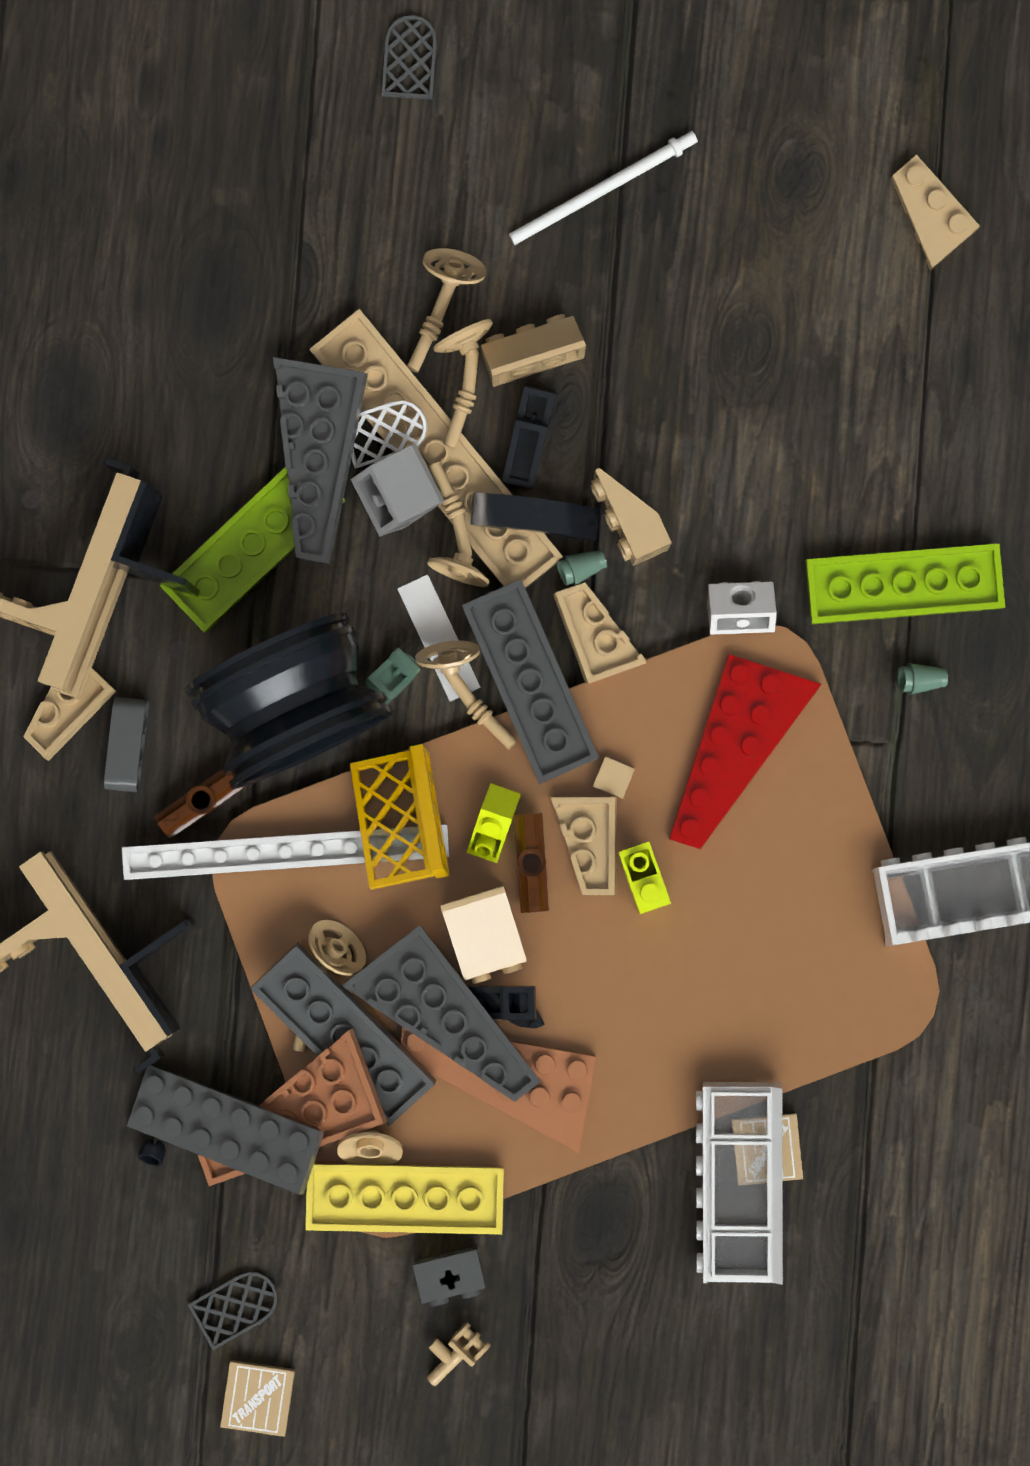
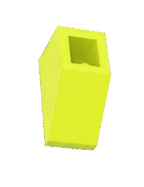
[466,783,521,863]
[618,842,671,914]

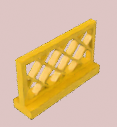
[350,744,450,890]

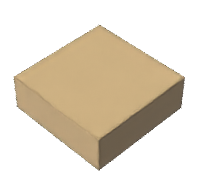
[593,757,635,799]

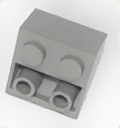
[351,444,445,537]

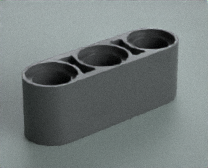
[104,696,149,793]

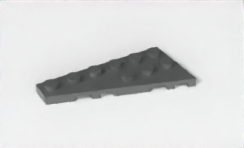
[273,357,368,565]
[342,925,541,1102]

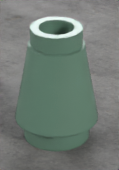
[557,549,607,586]
[897,663,948,695]

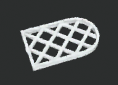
[352,401,428,469]

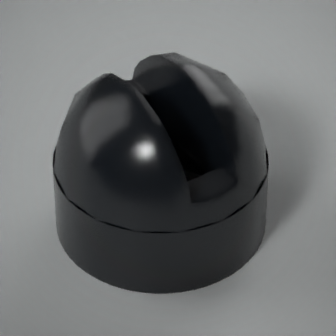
[137,1139,166,1166]

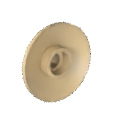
[337,1130,403,1165]

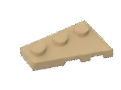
[891,155,980,270]
[553,582,646,685]
[23,667,116,761]
[551,797,617,895]

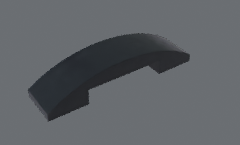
[470,492,600,541]
[468,986,536,1020]

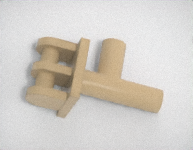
[427,1322,491,1386]

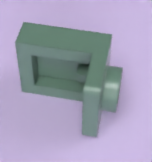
[364,648,420,705]

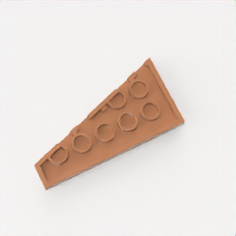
[400,1027,596,1153]
[198,1028,387,1186]

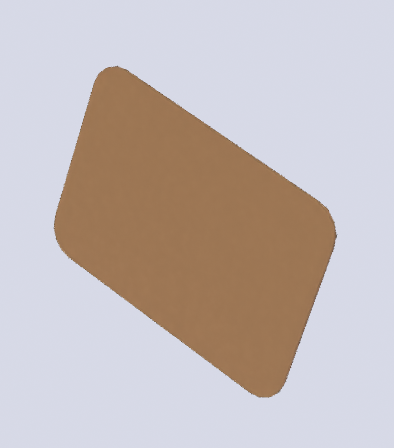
[212,625,940,1238]

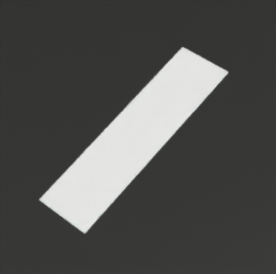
[397,574,481,702]

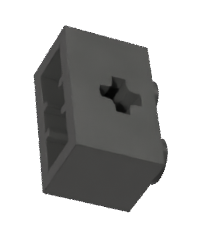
[413,1245,486,1307]

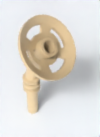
[407,248,486,373]
[433,319,493,449]
[427,462,489,587]
[415,641,517,750]
[292,920,366,1052]

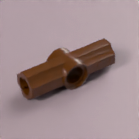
[154,770,247,840]
[514,813,549,913]

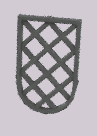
[381,15,437,100]
[188,1272,278,1350]

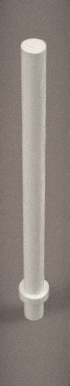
[509,131,698,245]

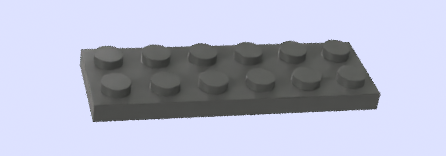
[462,579,599,784]
[250,942,436,1126]
[127,1064,325,1195]

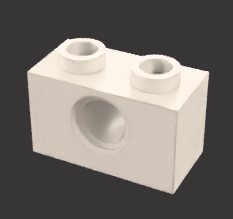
[707,581,777,635]

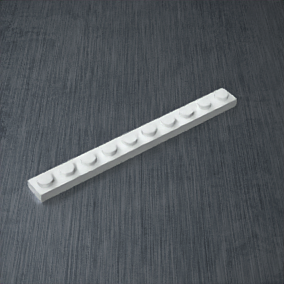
[122,825,450,880]

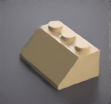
[481,314,586,387]

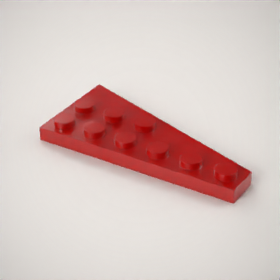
[669,654,822,849]

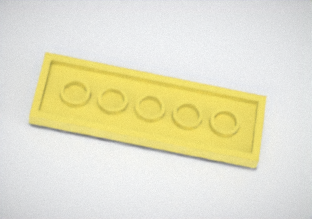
[306,1163,504,1235]

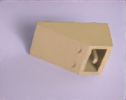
[590,468,672,566]

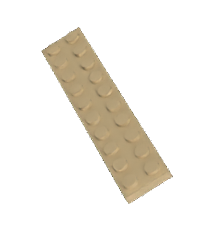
[310,309,563,588]

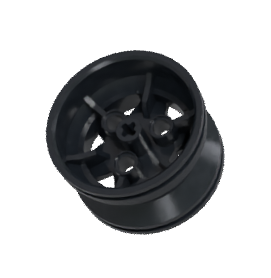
[185,612,394,789]

